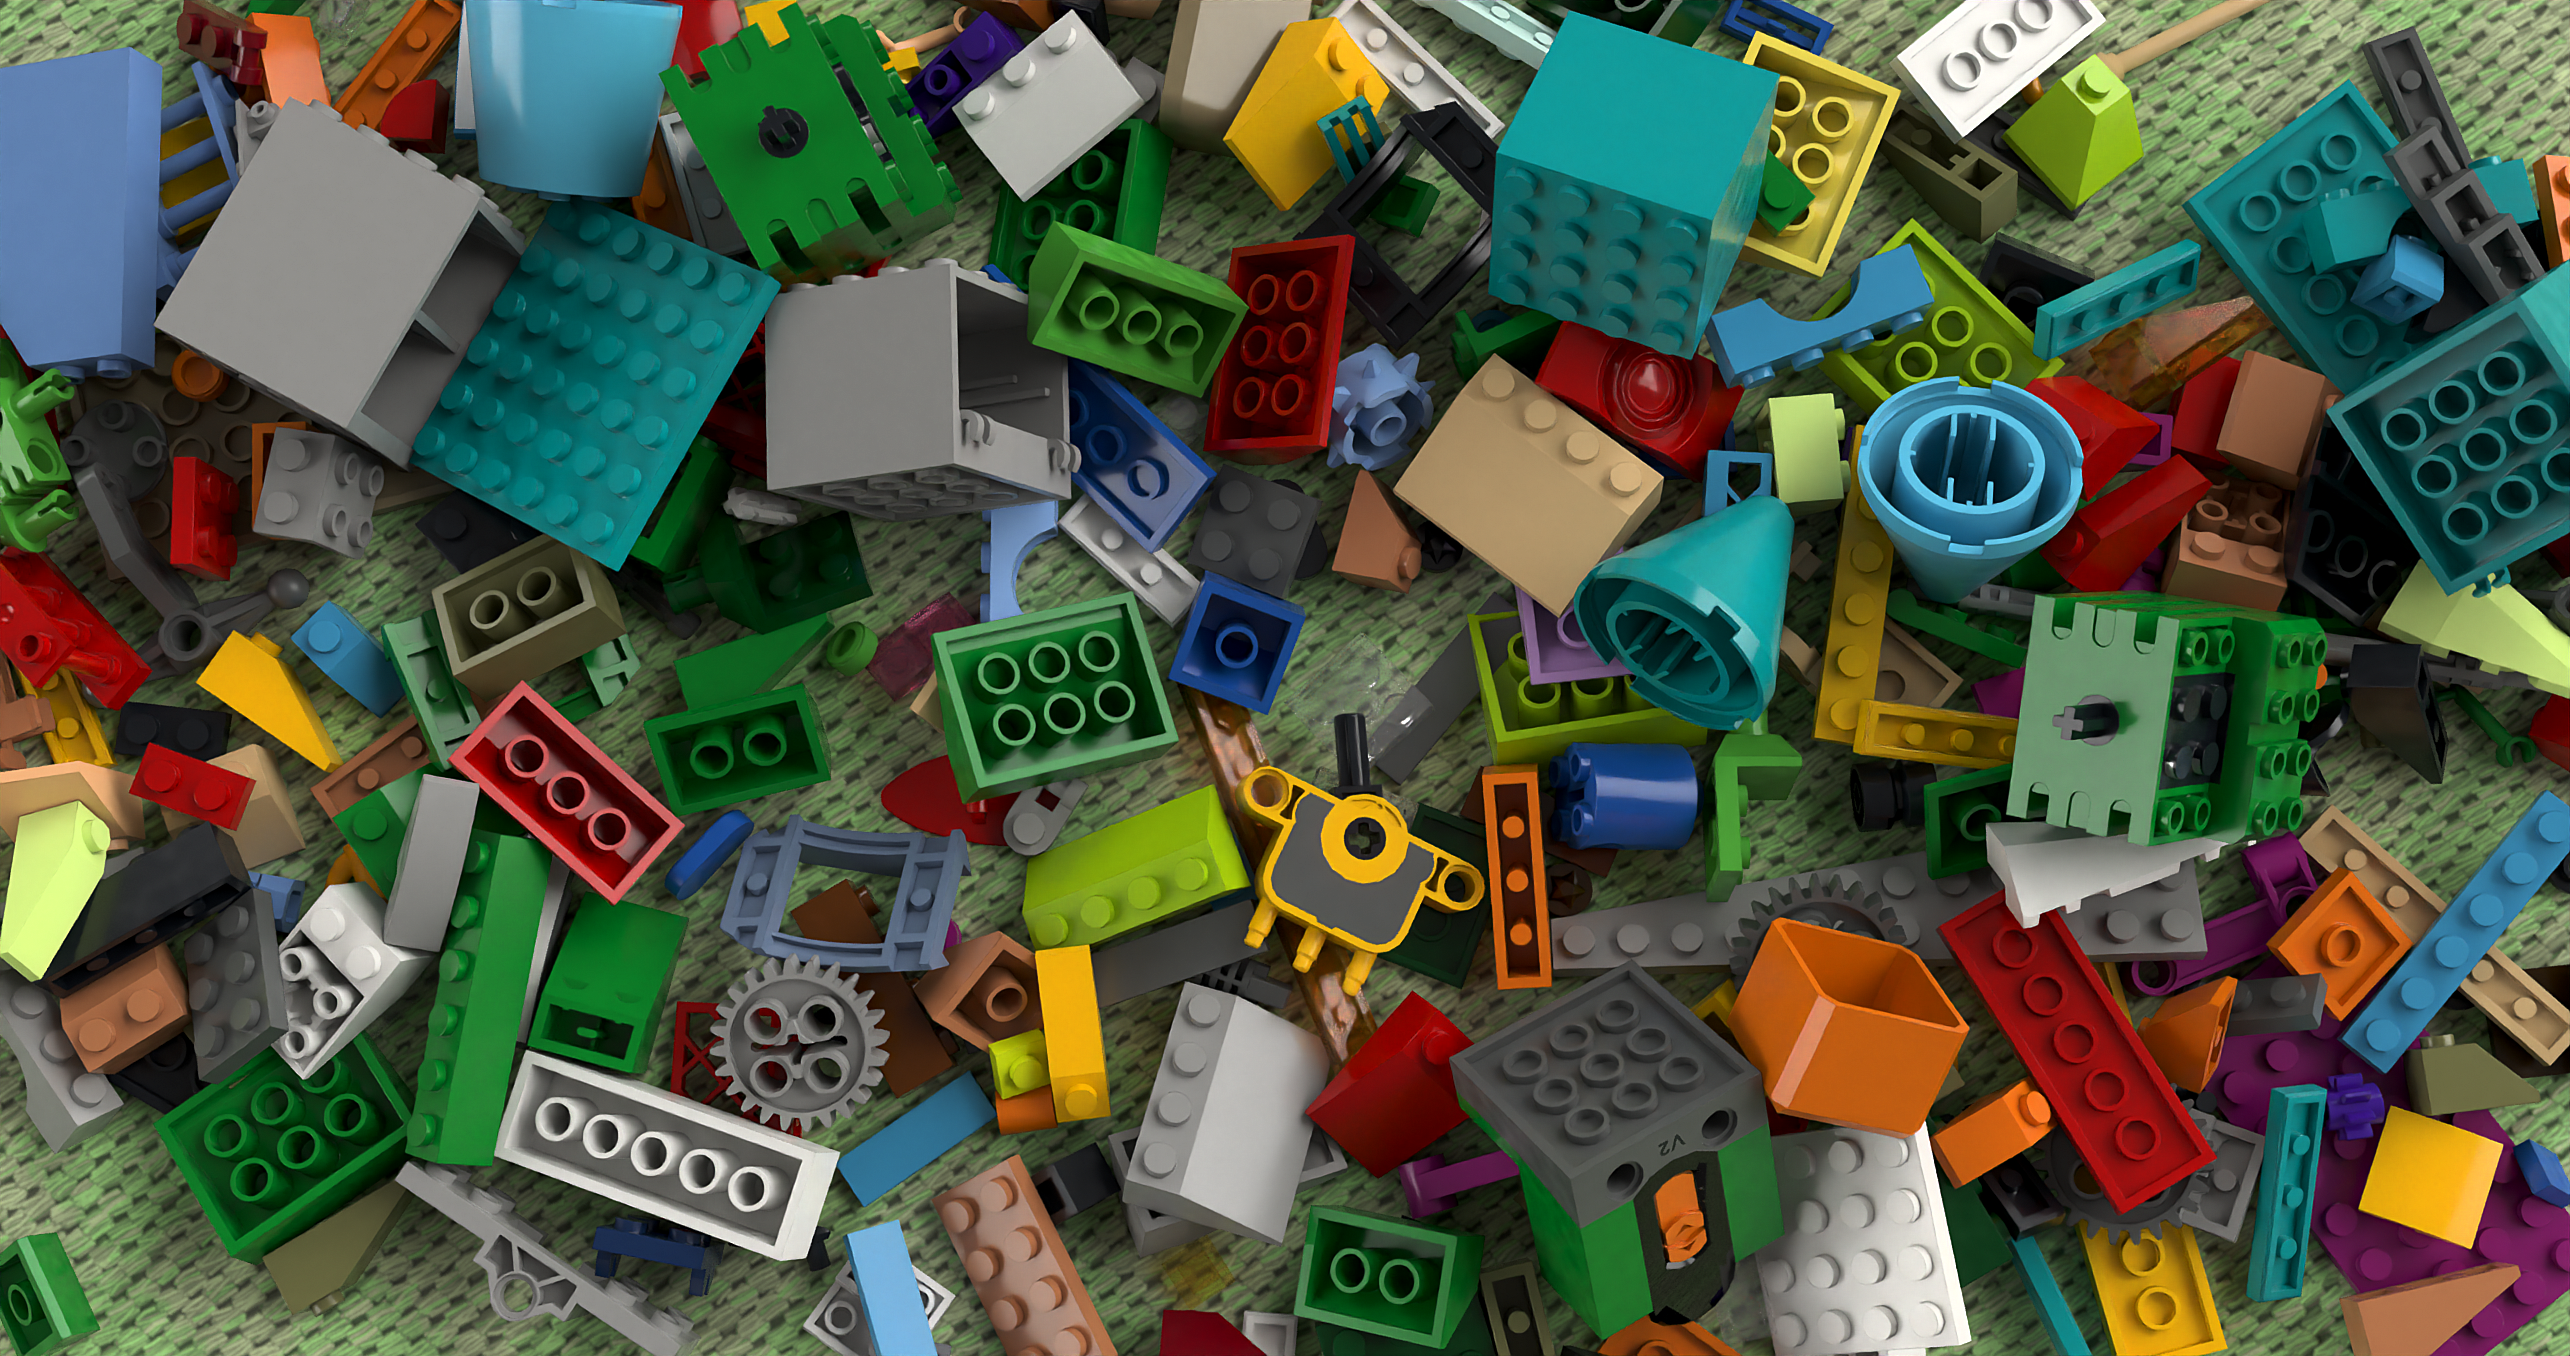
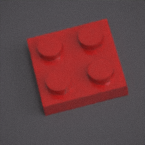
[170,457,239,582]

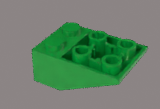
[527,891,690,1074]

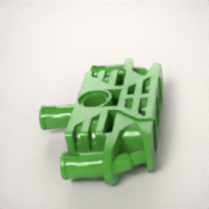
[0,338,79,553]

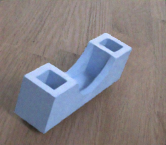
[980,501,1059,623]

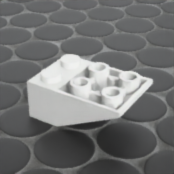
[271,881,436,1080]

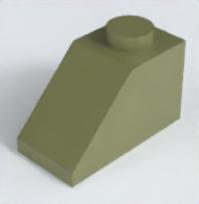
[2402,1034,2541,1116]

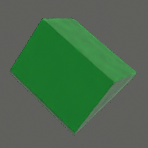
[0,1232,101,1356]

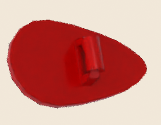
[880,754,1060,847]

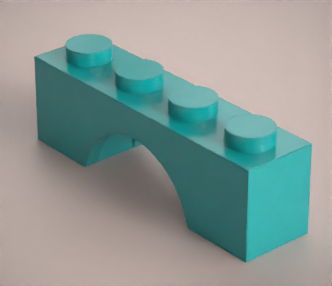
[2301,155,2539,276]

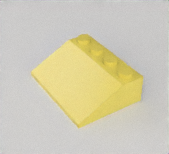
[1737,30,1901,280]

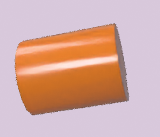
[995,1084,1058,1136]

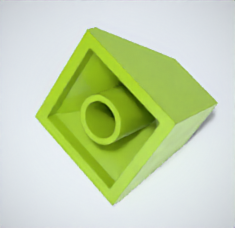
[2001,54,2144,212]

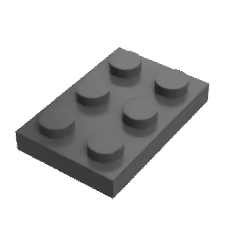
[184,887,289,1085]

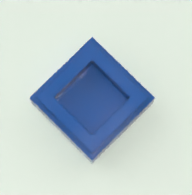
[2513,1139,2570,1209]

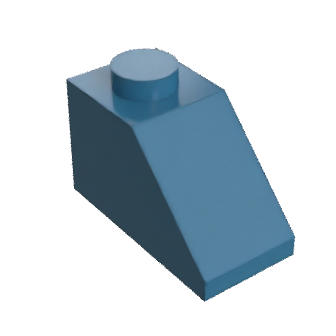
[2350,234,2444,324]
[290,600,406,719]

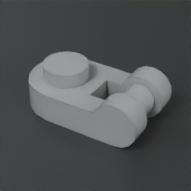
[1003,778,1089,857]

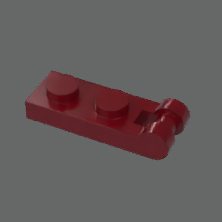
[176,0,268,85]

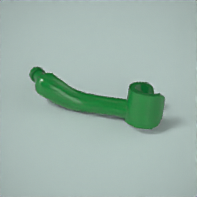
[2435,683,2536,768]

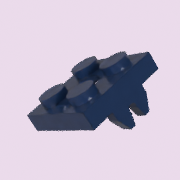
[592,1214,725,1297]

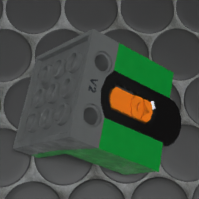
[1449,959,1785,1340]

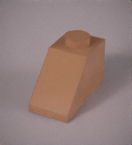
[1332,470,1422,594]

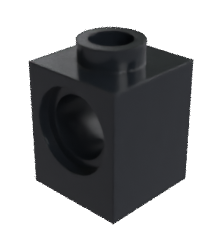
[1031,1142,1121,1226]

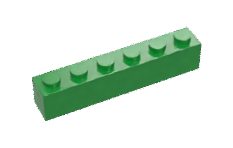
[405,828,553,1167]

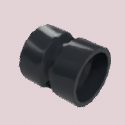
[1850,759,1938,832]

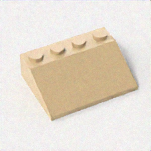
[1393,353,1664,618]

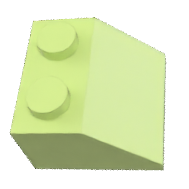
[1755,393,1851,518]

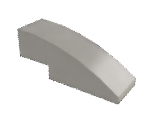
[384,774,480,952]

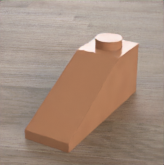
[2339,1262,2521,1356]

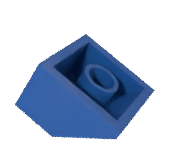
[1168,570,1306,715]

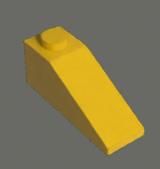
[196,630,344,773]
[1035,944,1111,1123]

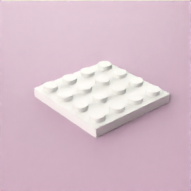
[1755,1121,1972,1356]

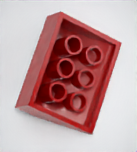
[1203,234,1356,466]

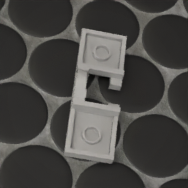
[395,1160,702,1356]

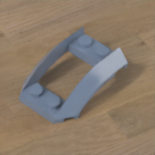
[719,814,972,973]

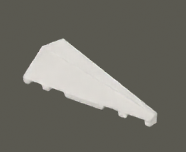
[1986,821,2256,929]

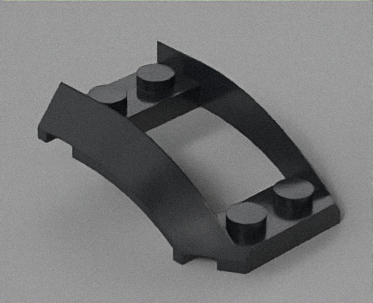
[1292,101,1499,352]

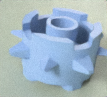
[1326,343,1436,471]

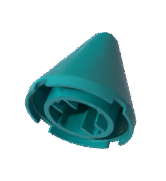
[1573,495,1795,730]

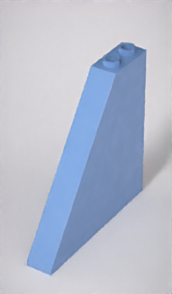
[0,47,162,385]

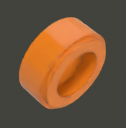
[171,349,230,402]

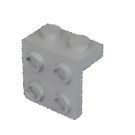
[253,427,384,560]

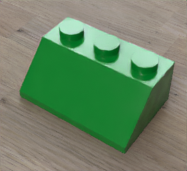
[643,683,831,817]
[1293,1205,1485,1349]

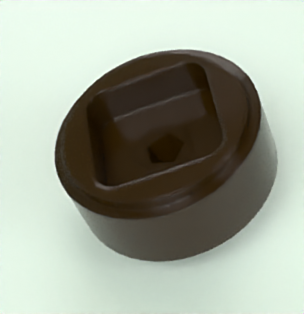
[1546,863,1593,917]

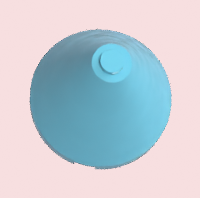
[1857,376,2084,603]

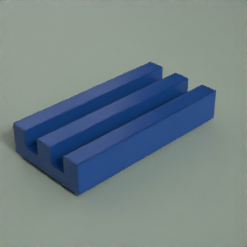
[1718,0,1834,56]

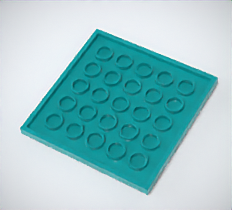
[409,195,782,572]

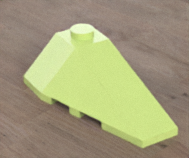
[2377,558,2570,699]

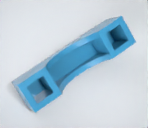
[1704,243,1935,389]

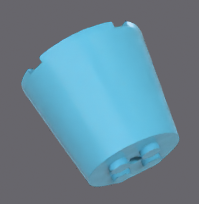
[465,0,683,203]

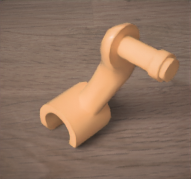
[876,6,971,54]

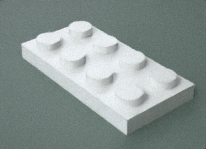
[1889,0,2106,144]

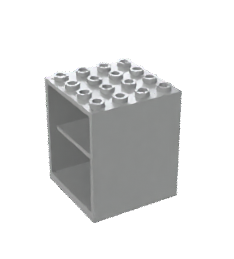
[153,96,527,473]

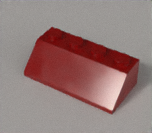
[446,680,685,906]

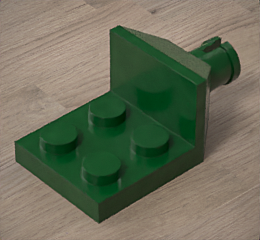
[661,505,874,635]

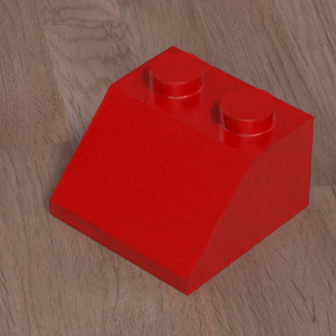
[2023,375,2160,502]

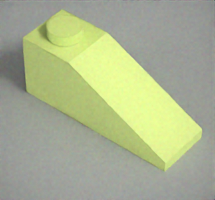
[0,800,110,982]

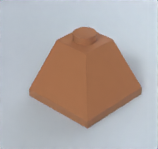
[913,931,1044,1055]

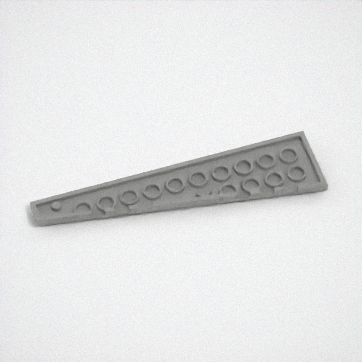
[1551,851,2208,977]

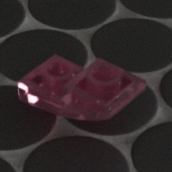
[865,592,978,702]

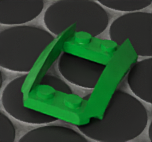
[381,608,641,773]

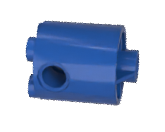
[1549,742,1704,850]

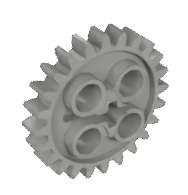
[710,953,890,1132]

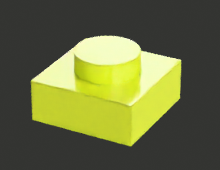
[988,1028,1051,1100]

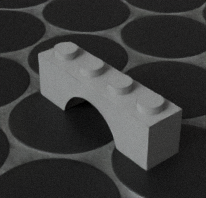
[0,932,124,1154]

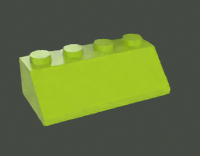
[1022,784,1251,951]

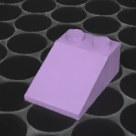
[1514,546,1634,686]

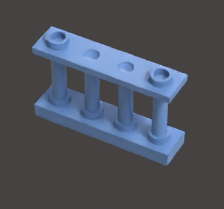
[156,61,239,302]

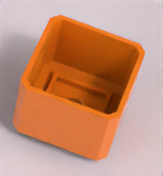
[1726,917,1970,1139]

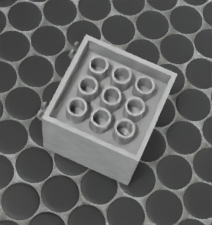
[765,258,1082,522]

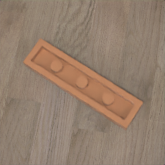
[310,688,509,832]

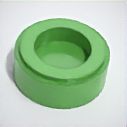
[826,621,878,676]

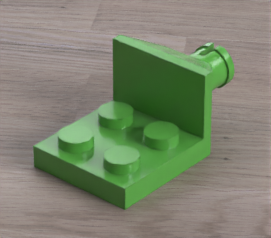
[1702,706,1803,902]

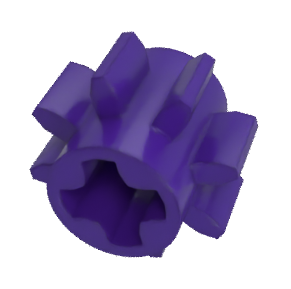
[2323,1073,2385,1141]

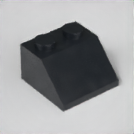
[1976,231,2095,357]

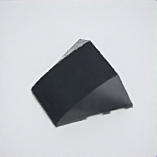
[2283,409,2420,628]

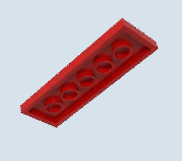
[1936,888,2217,1216]

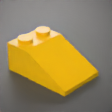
[1223,17,1390,211]

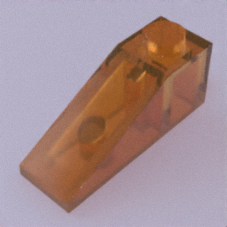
[2088,296,2273,412]

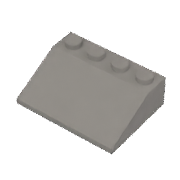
[1122,981,1336,1247]

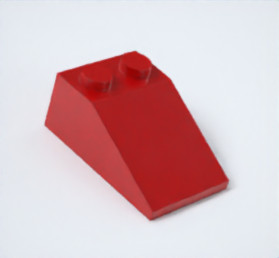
[1304,990,1474,1179]

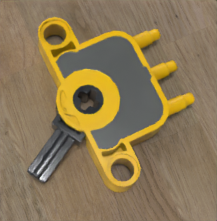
[1235,712,1485,997]

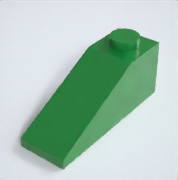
[673,612,835,710]

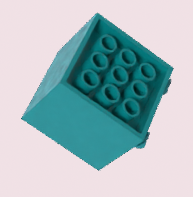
[1488,10,1780,360]
[2326,259,2570,598]

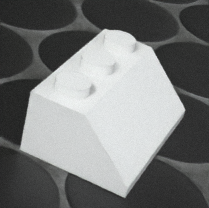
[952,9,1146,202]

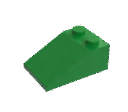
[332,762,527,901]

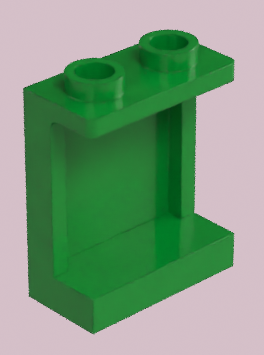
[1450,309,1563,383]
[627,433,737,576]

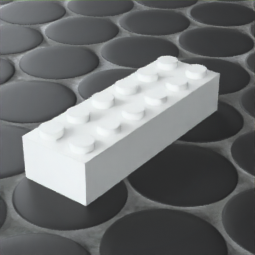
[494,1050,840,1261]

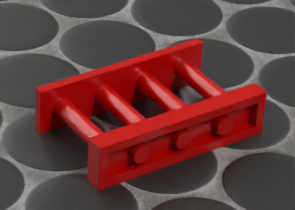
[0,547,153,711]

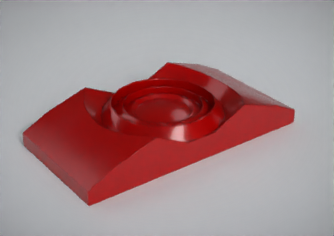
[1533,321,1745,483]

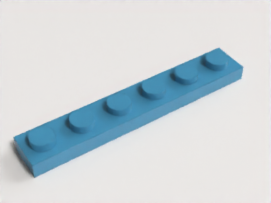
[2337,790,2570,1074]

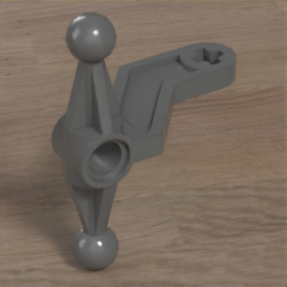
[75,462,310,709]

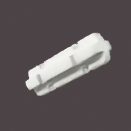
[723,487,802,527]

